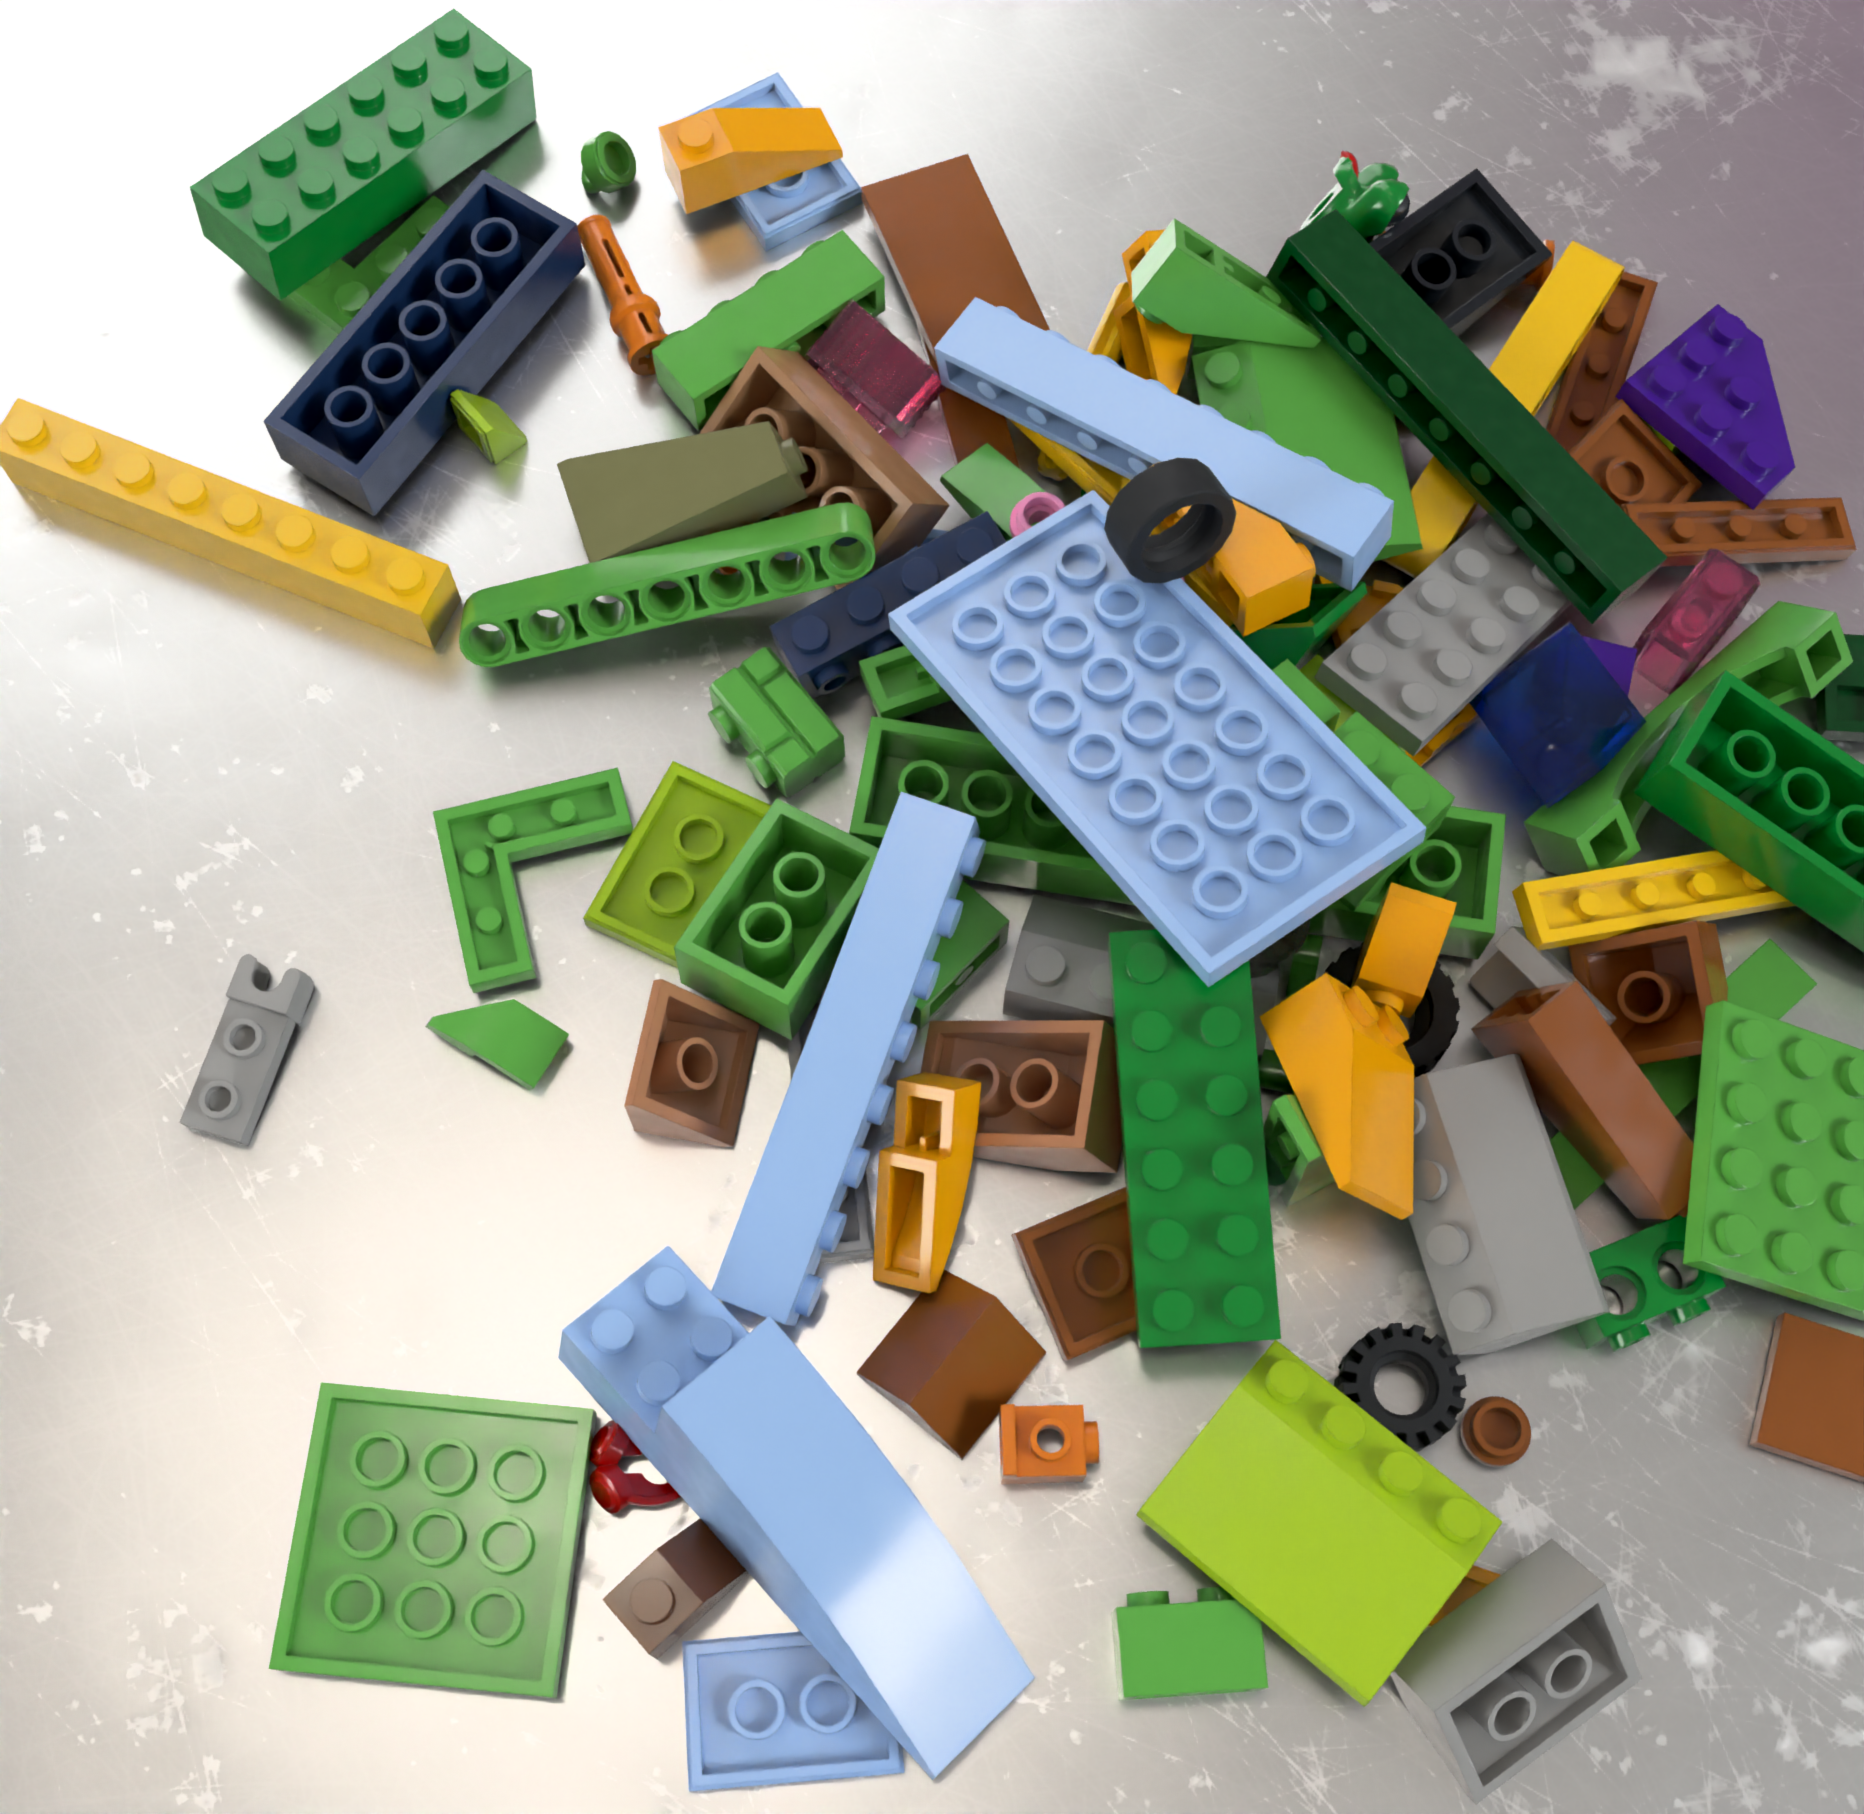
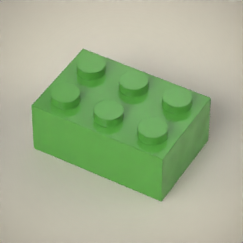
[674,799,879,1040]

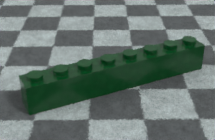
[1266,209,1668,624]

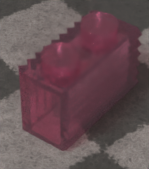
[806,299,946,438]
[1633,548,1760,694]

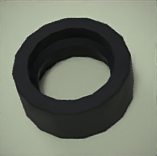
[1104,457,1236,583]

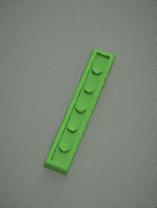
[1550,938,1817,1210]

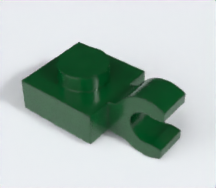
[1816,634,1864,742]

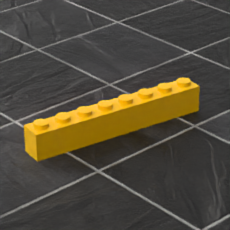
[0,398,461,649]

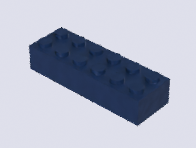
[263,170,585,517]

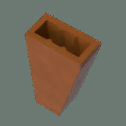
[1471,981,1694,1220]

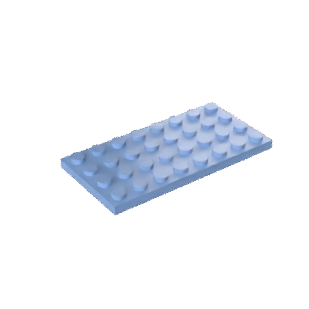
[888,490,1426,987]

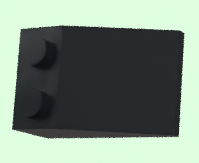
[1369,168,1552,337]

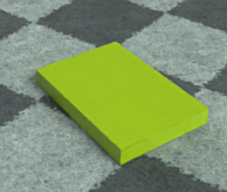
[583,761,772,968]

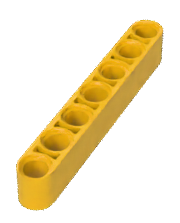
[1382,240,1625,578]

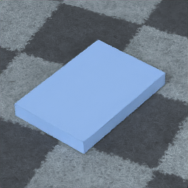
[682,72,863,251]
[682,1631,905,1792]

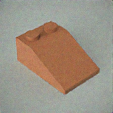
[920,1020,1122,1173]

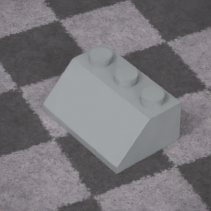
[1390,1538,1642,1804]

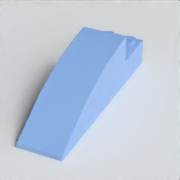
[558,1245,1035,1780]

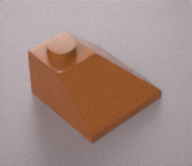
[1568,920,1728,1065]

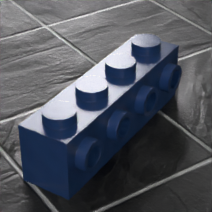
[769,511,1006,700]

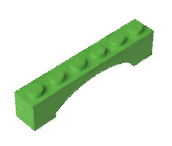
[1523,601,1853,876]

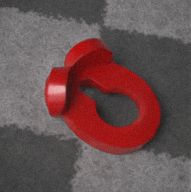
[589,1420,681,1514]

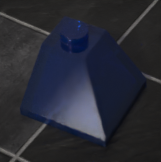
[1469,621,1647,808]

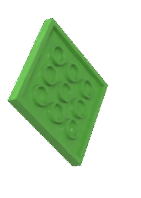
[1683,1000,1864,1321]
[269,1382,597,1698]

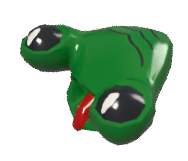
[1300,151,1410,243]

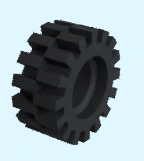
[1334,1323,1467,1452]

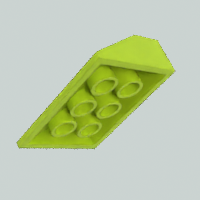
[1136,1340,1503,1707]

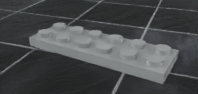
[1314,513,1571,757]

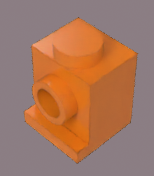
[999,1404,1099,1484]

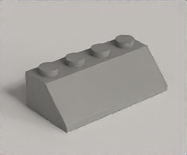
[1002,894,1281,1065]
[1408,1054,1610,1355]

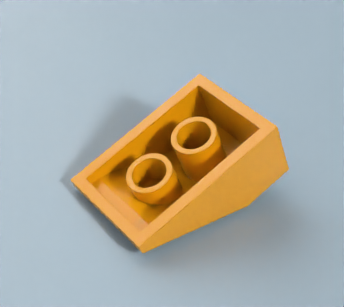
[1259,973,1414,1220]

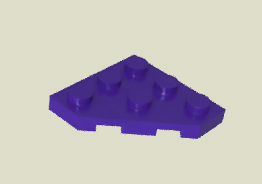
[1615,304,1795,510]

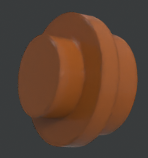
[1460,1396,1531,1467]

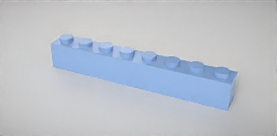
[934,297,1394,592]
[711,792,986,1326]

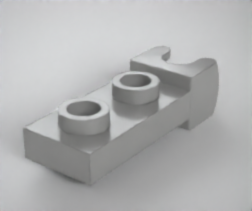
[179,954,314,1146]

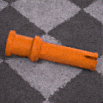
[577,215,669,376]

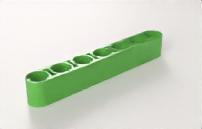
[459,502,875,667]

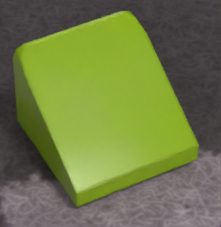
[450,389,527,465]

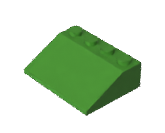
[1191,337,1423,577]

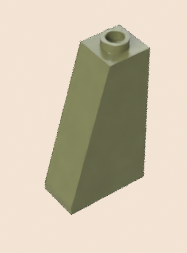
[557,421,808,563]

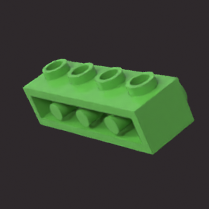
[652,230,885,431]

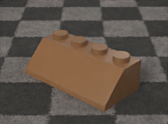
[699,346,950,590]

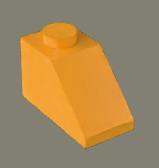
[1350,882,1457,1018]

